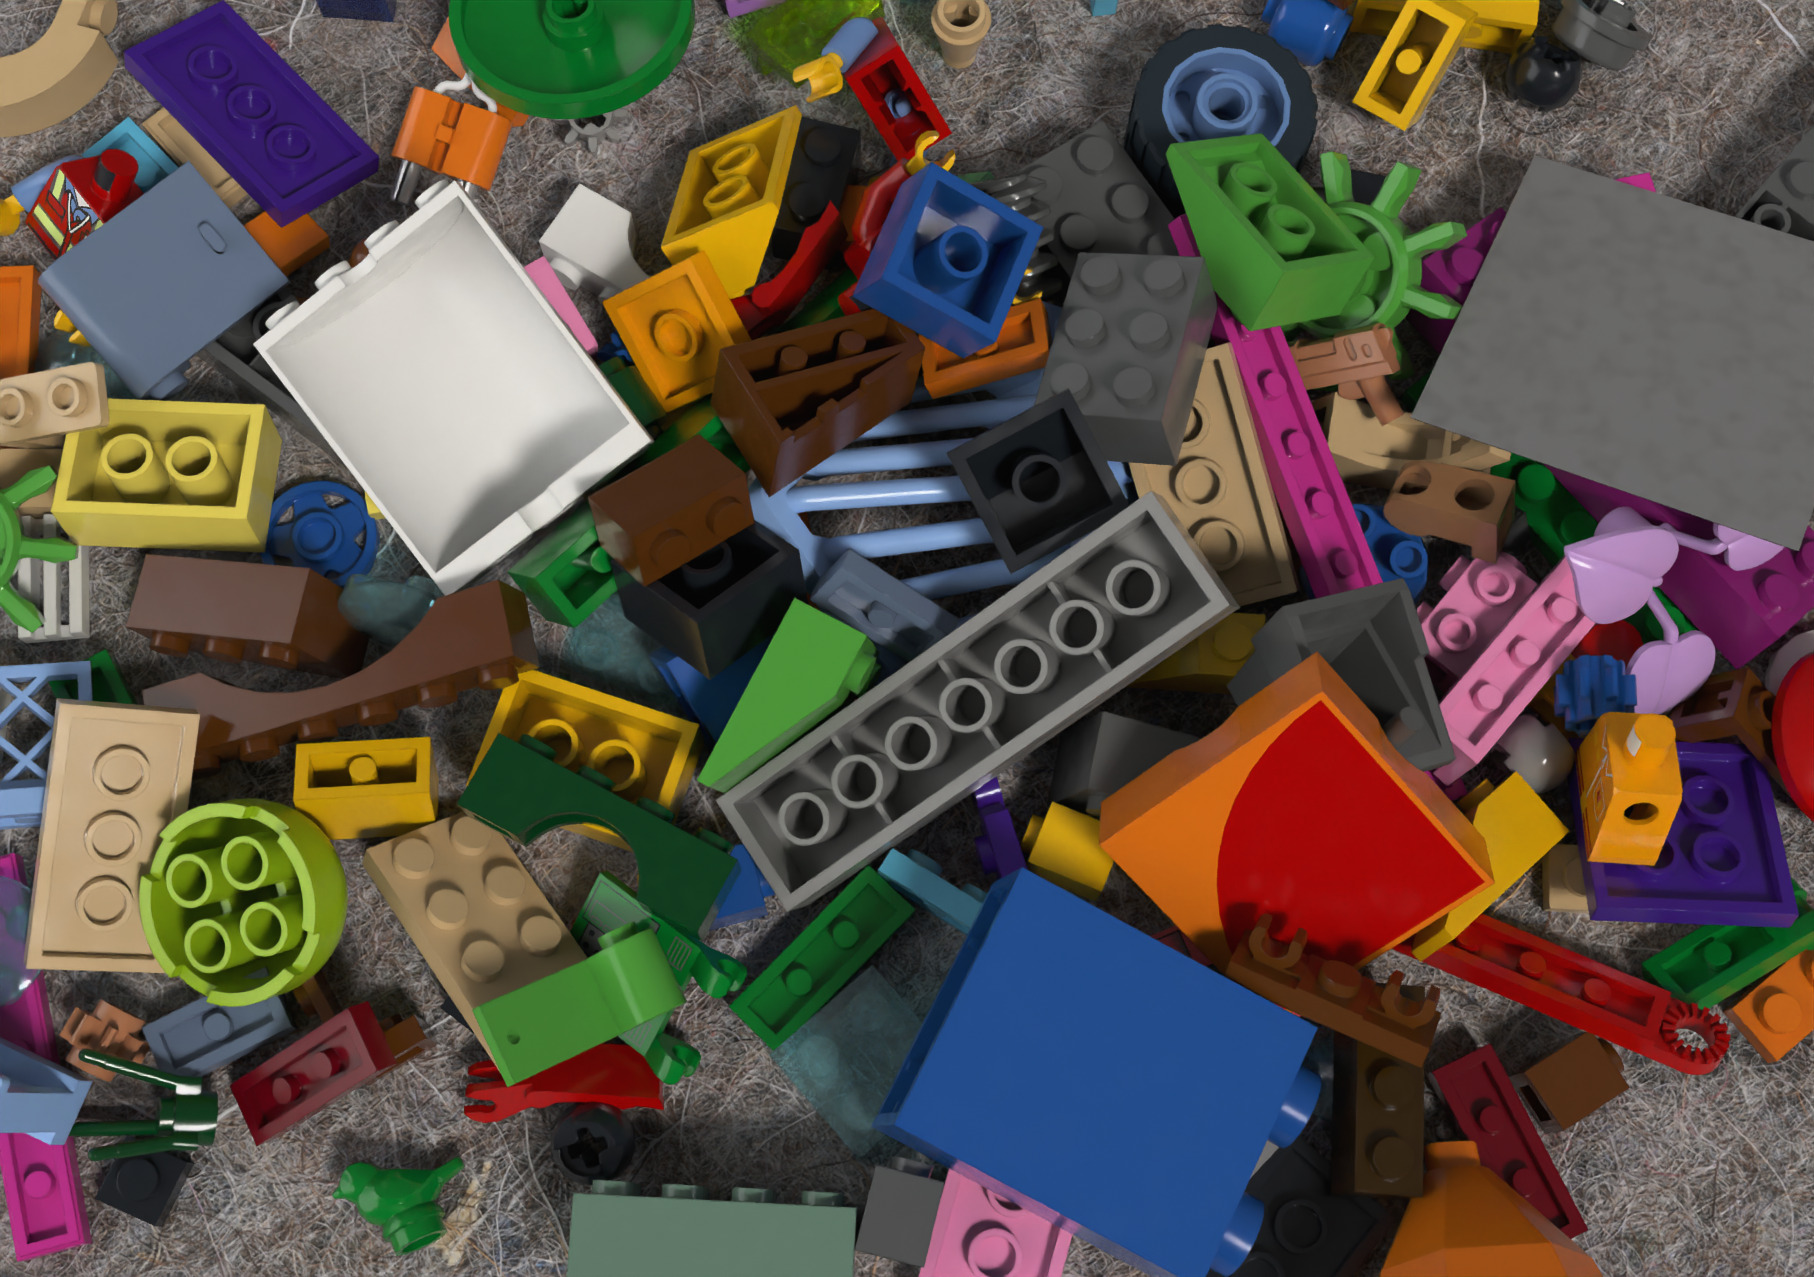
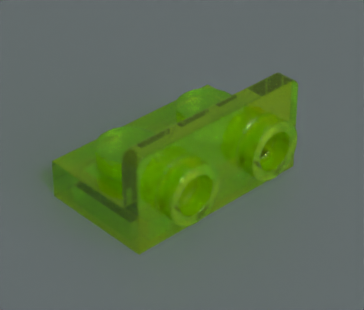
[746,0,885,89]

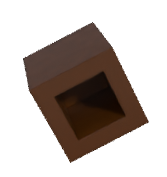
[1508,1031,1630,1134]

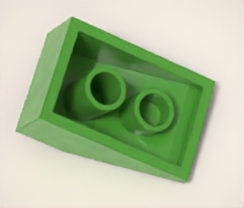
[1166,133,1375,332]
[697,598,882,793]

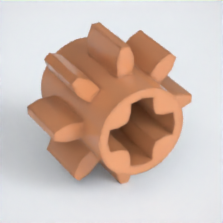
[59,998,150,1082]

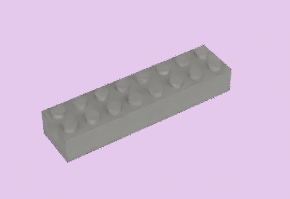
[716,491,1240,912]

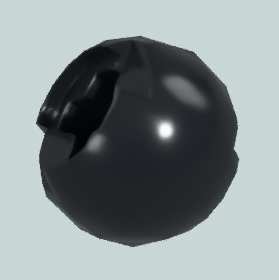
[1504,36,1583,112]
[550,1102,636,1186]

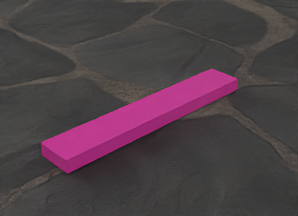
[0,853,92,1262]

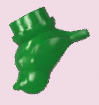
[332,1156,465,1256]

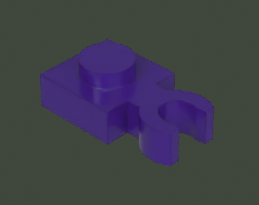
[970,777,1028,880]

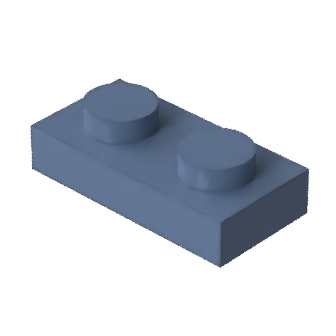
[809,549,959,663]
[141,967,298,1076]

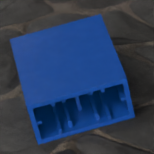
[871,867,1321,1277]

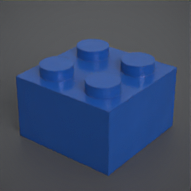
[852,162,1044,358]

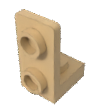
[0,362,110,449]

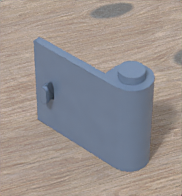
[38,161,290,401]

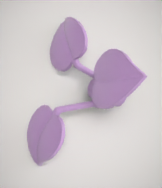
[1564,507,1784,715]

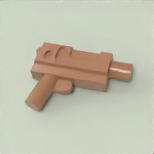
[1287,323,1404,426]

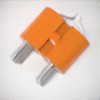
[390,73,513,206]

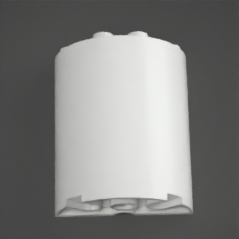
[253,179,655,596]

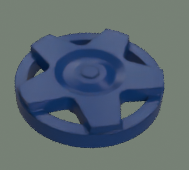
[260,481,380,590]

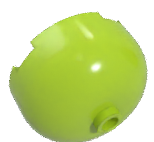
[139,798,348,1007]

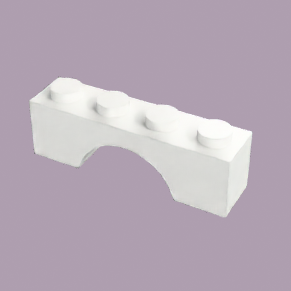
[539,183,790,338]

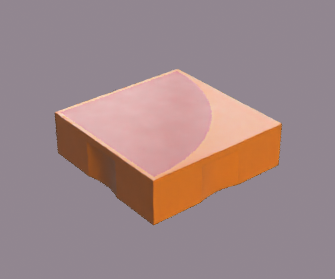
[1099,651,1495,1013]

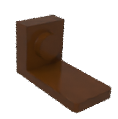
[1670,667,1791,797]
[293,969,439,1086]

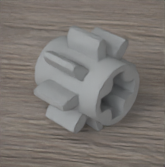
[553,108,629,156]

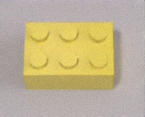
[51,398,282,553]

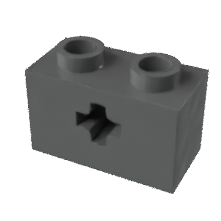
[855,1156,944,1268]

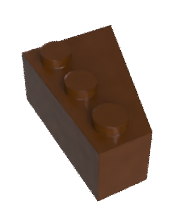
[711,309,925,497]
[126,554,376,679]

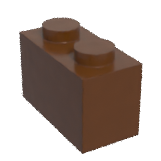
[588,435,755,587]

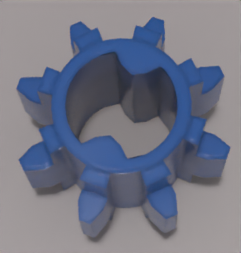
[1554,654,1637,736]

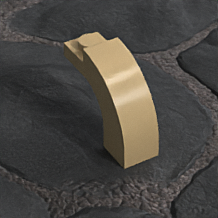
[0,0,119,137]
[1311,392,1511,489]

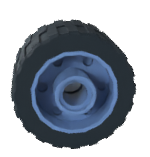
[1124,24,1318,219]

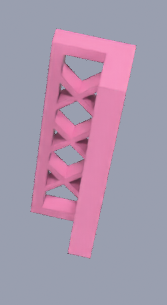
[1433,555,1595,786]

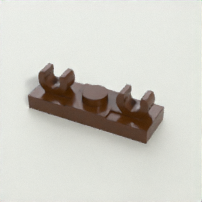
[1224,913,1441,1068]

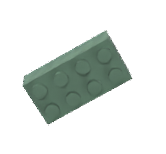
[566,1180,858,1277]

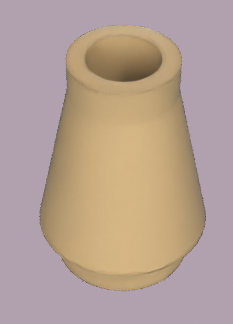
[931,0,991,69]

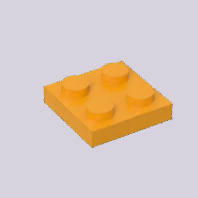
[602,250,751,413]

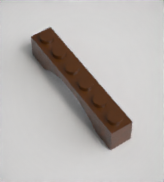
[142,579,540,779]

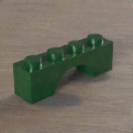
[457,733,742,942]

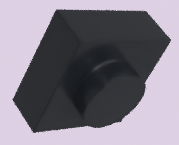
[95,1135,194,1227]

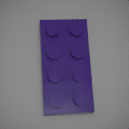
[124,0,379,228]

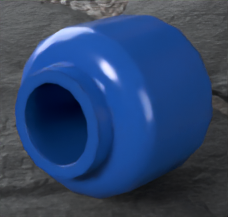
[1261,0,1354,67]

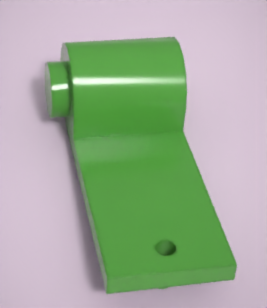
[472,921,687,1088]

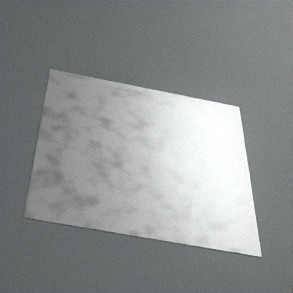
[1410,155,1814,551]

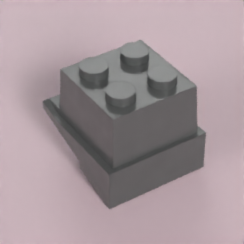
[1227,578,1456,772]

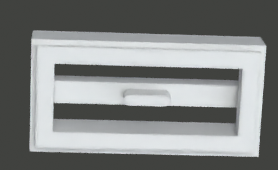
[18,514,90,644]

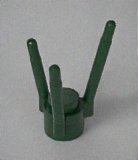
[68,1048,218,1162]

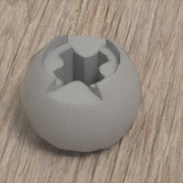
[1490,714,1575,793]

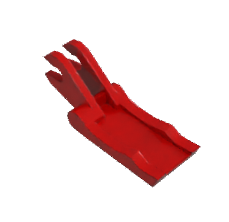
[731,200,848,340]
[464,1043,664,1123]

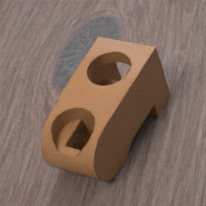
[1383,460,1515,564]

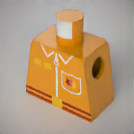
[1575,712,1683,866]

